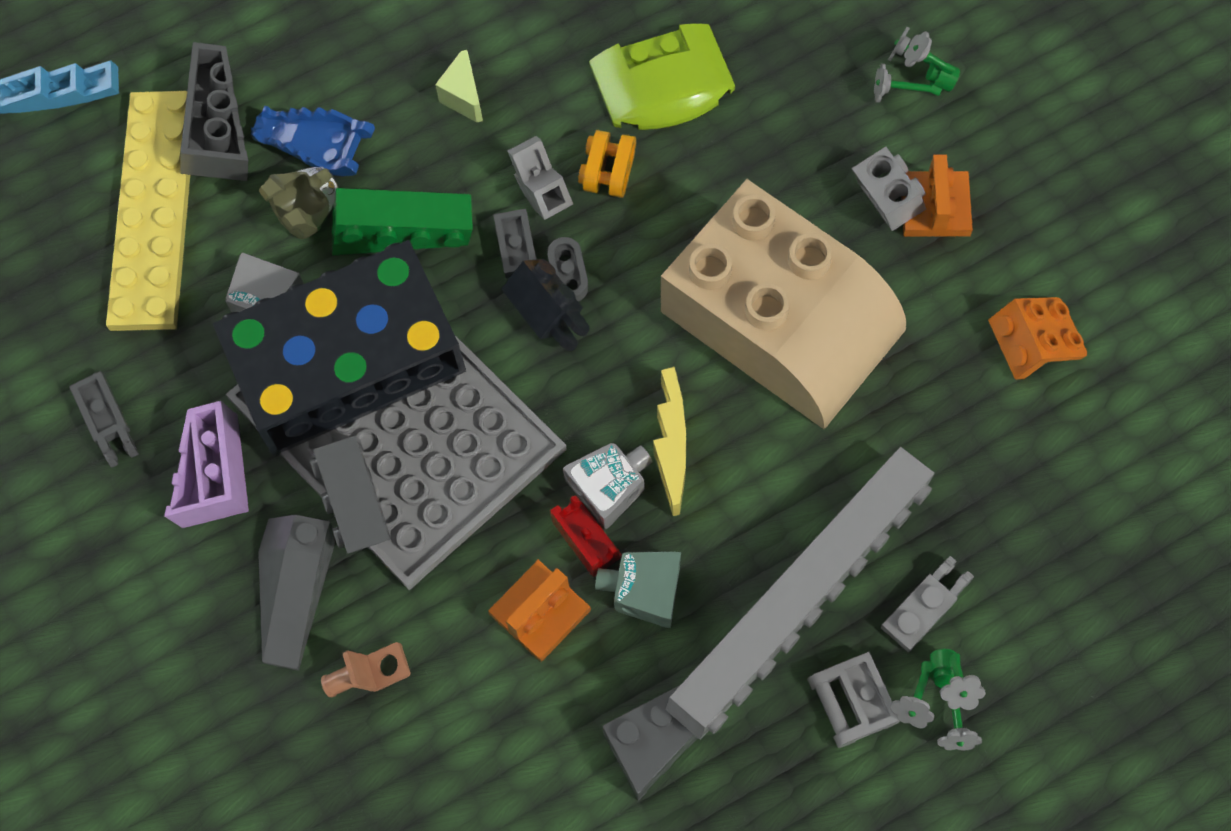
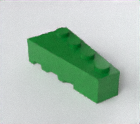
[332,188,473,256]

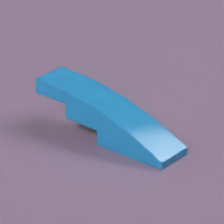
[0,60,119,114]

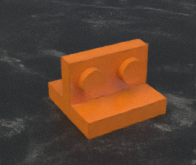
[901,155,973,237]
[488,559,591,662]

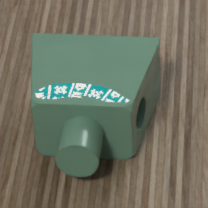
[595,552,681,628]

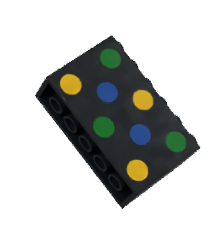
[212,240,467,456]

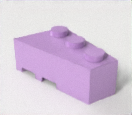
[164,401,249,528]

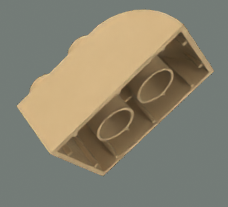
[661,179,906,429]

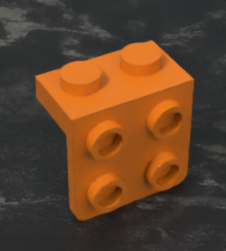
[988,297,1087,380]

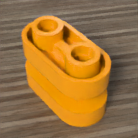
[578,130,636,198]

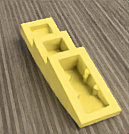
[653,367,686,516]

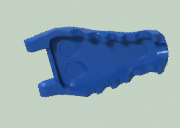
[251,106,375,176]

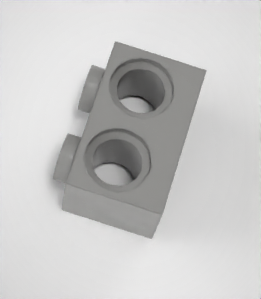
[852,147,926,231]

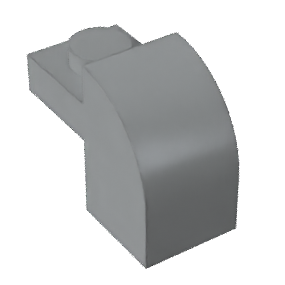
[507,136,573,220]

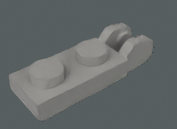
[881,556,974,653]

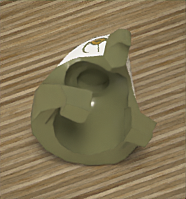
[259,167,338,239]

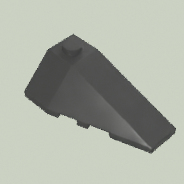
[258,515,336,671]

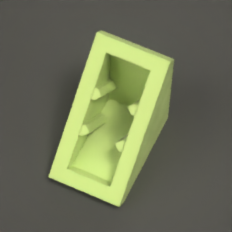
[435,50,483,122]

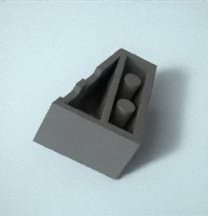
[310,436,391,554]
[602,685,698,801]

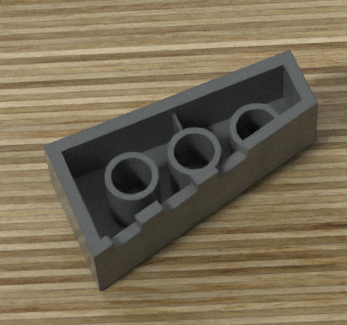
[180,42,248,181]

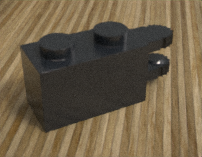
[502,259,590,351]

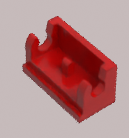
[550,496,622,578]

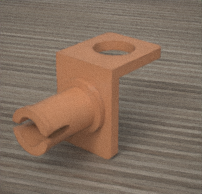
[321,642,410,698]

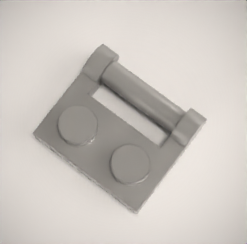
[807,652,900,748]

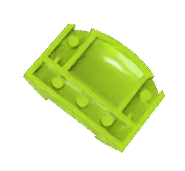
[589,24,735,130]

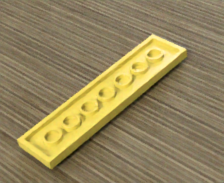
[106,91,190,331]

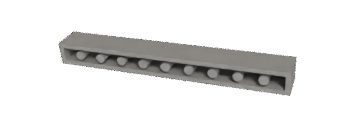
[665,447,934,740]

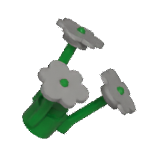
[874,27,960,102]
[890,649,986,750]

